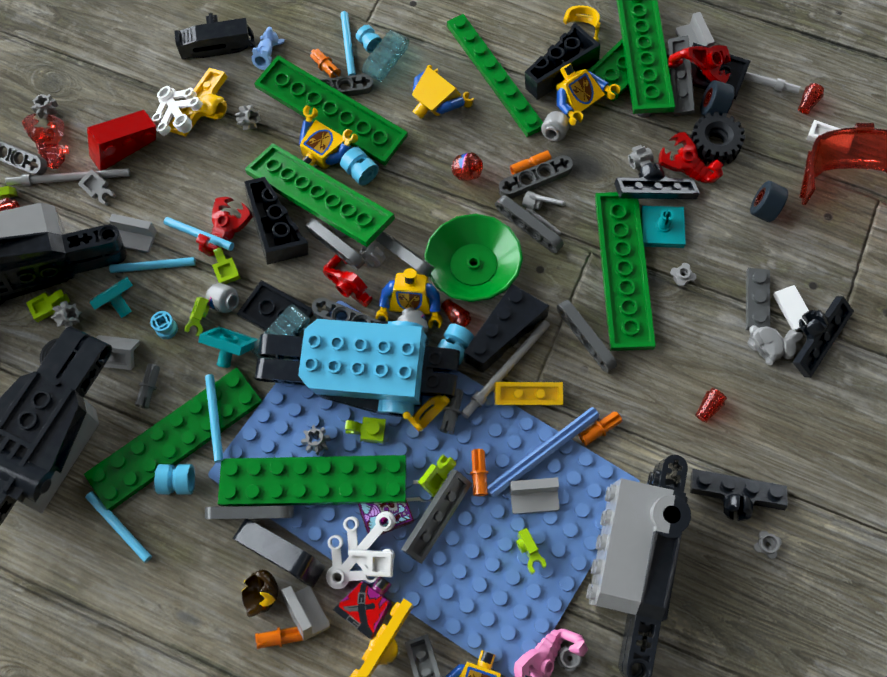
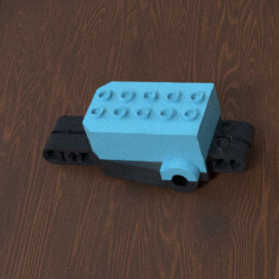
[254,319,460,417]

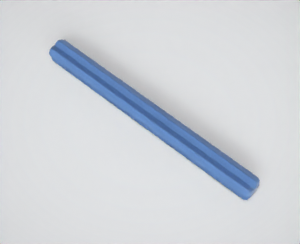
[487,407,600,498]

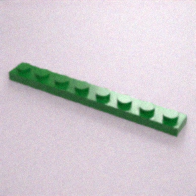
[447,14,543,138]

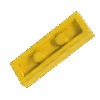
[494,382,563,405]

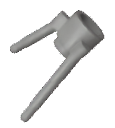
[522,191,565,235]

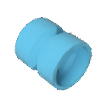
[340,147,379,186]
[437,324,474,365]
[154,464,195,495]

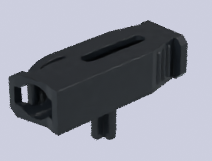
[174,13,256,60]

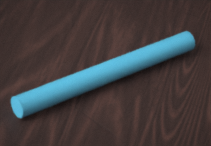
[341,11,356,76]
[164,217,234,251]
[109,257,196,273]
[205,374,223,463]
[85,491,152,563]

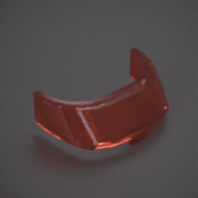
[799,123,887,205]

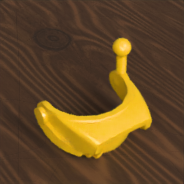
[563,5,601,42]
[403,395,450,432]

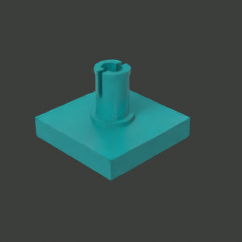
[641,206,686,248]
[89,277,133,318]
[198,326,259,368]

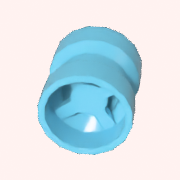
[356,25,382,53]
[150,311,178,339]

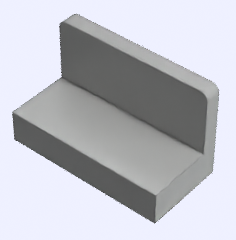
[675,12,715,48]
[109,214,157,253]
[96,335,140,370]
[510,477,560,514]
[282,585,330,641]

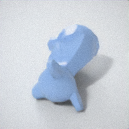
[252,27,284,70]

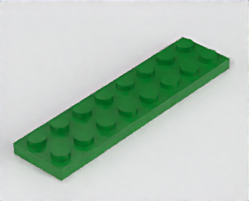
[616,0,675,114]
[254,55,408,165]
[245,143,395,247]
[595,192,656,351]
[84,367,262,511]
[218,455,407,506]

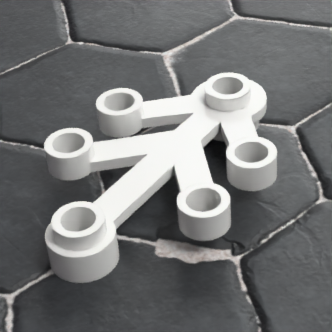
[152,86,203,136]
[326,511,396,589]

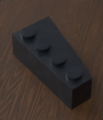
[525,23,600,100]
[244,177,308,265]
[464,284,549,373]

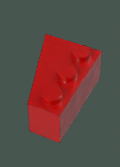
[87,110,156,171]

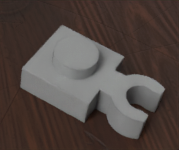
[78,169,116,206]

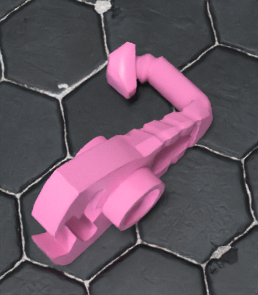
[514,629,588,677]

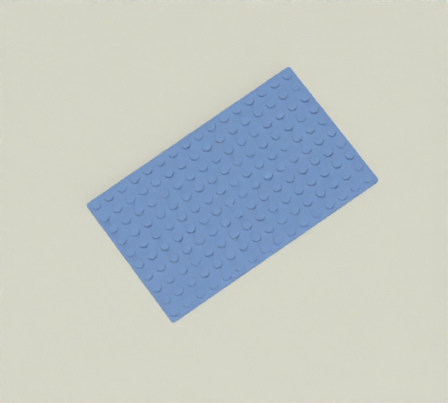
[208,301,640,677]

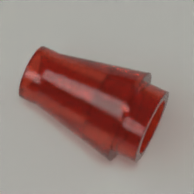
[798,83,824,115]
[441,298,471,327]
[695,388,727,423]

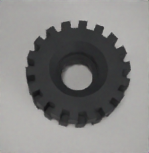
[690,112,745,166]

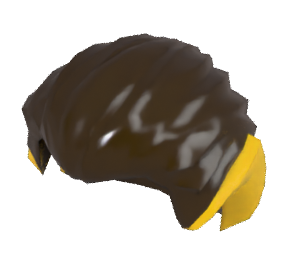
[242,569,279,617]

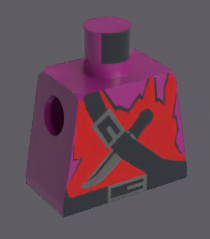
[333,577,392,639]

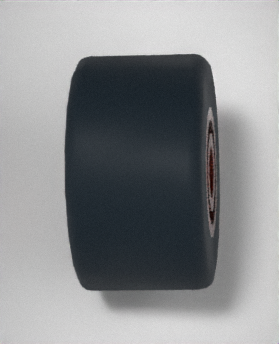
[700,80,734,116]
[750,181,788,223]

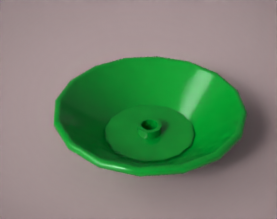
[424,214,523,302]

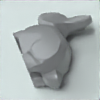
[747,325,803,365]

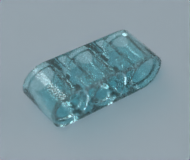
[362,30,409,82]
[251,304,310,359]

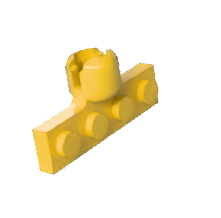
[169,68,228,137]
[350,599,413,677]

